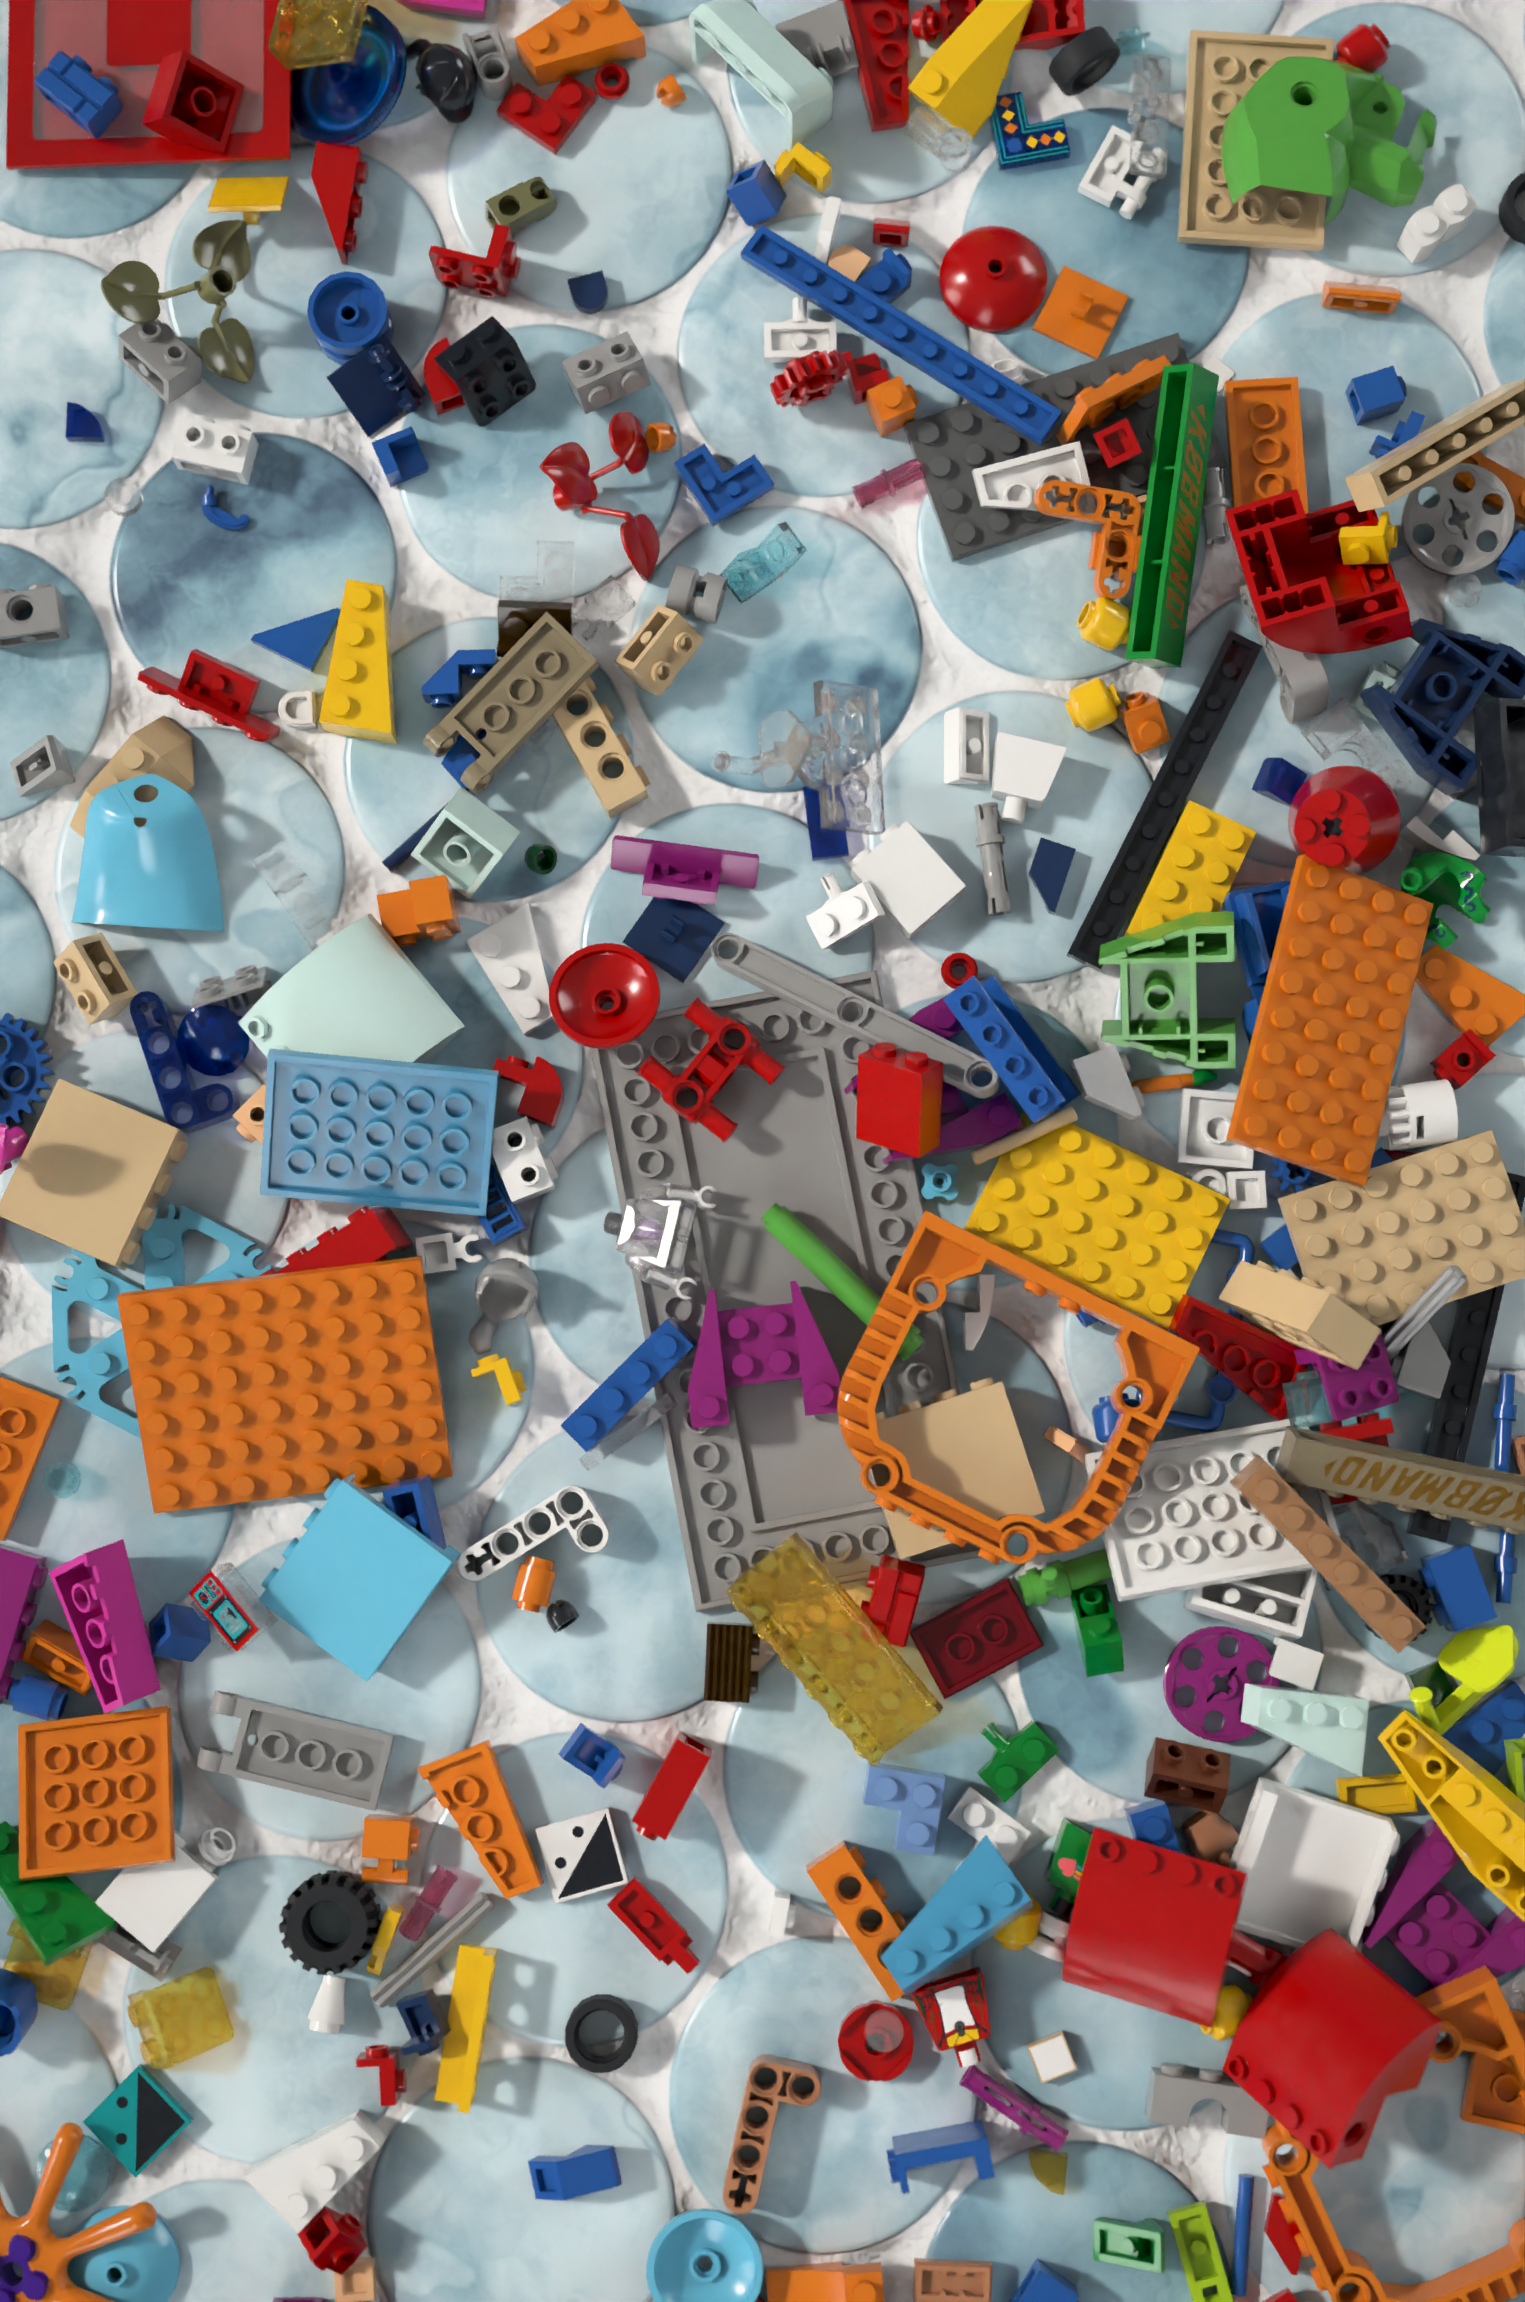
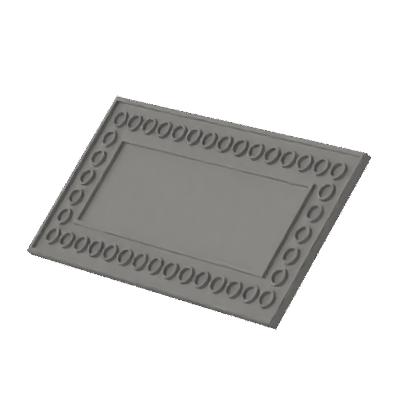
[590,970,980,1612]

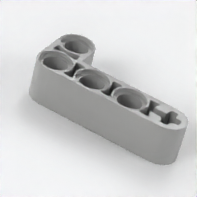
[1239,584,1329,724]

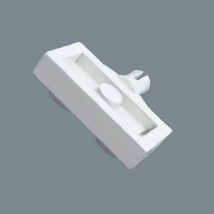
[764,297,837,363]
[806,872,885,950]

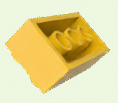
[1123,800,1257,937]

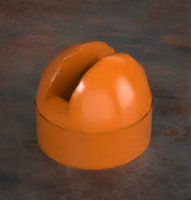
[657,74,687,107]
[646,422,677,453]

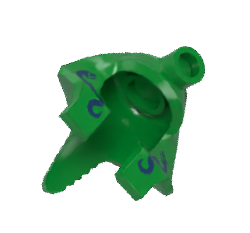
[1400,851,1491,950]

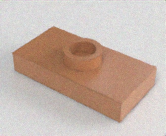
[913,2258,992,2302]

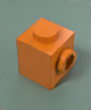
[866,375,918,437]

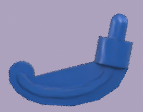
[202,485,250,530]

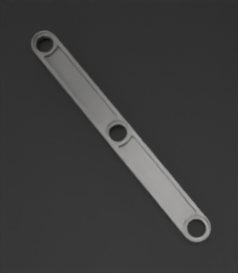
[711,933,1000,1098]

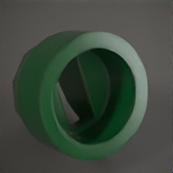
[524,844,557,875]

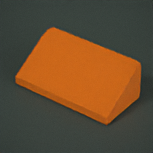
[1322,281,1401,314]
[21,1620,93,1697]

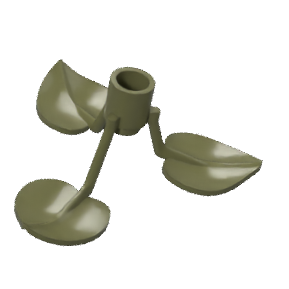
[101,220,254,383]

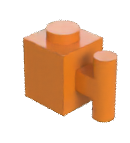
[362,1814,420,1885]

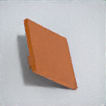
[1032,266,1129,360]

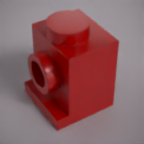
[1093,418,1142,469]
[1429,1029,1496,1090]

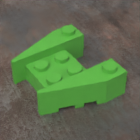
[1099,911,1236,1069]

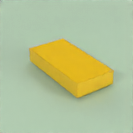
[1335,1772,1418,1815]

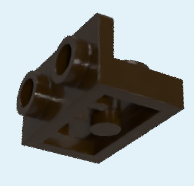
[497,600,573,657]

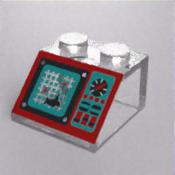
[189,1562,278,1652]

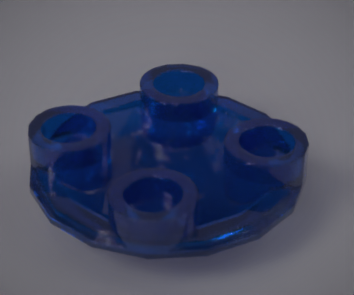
[178,1004,249,1076]

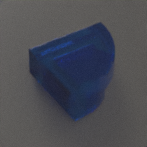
[66,402,105,442]

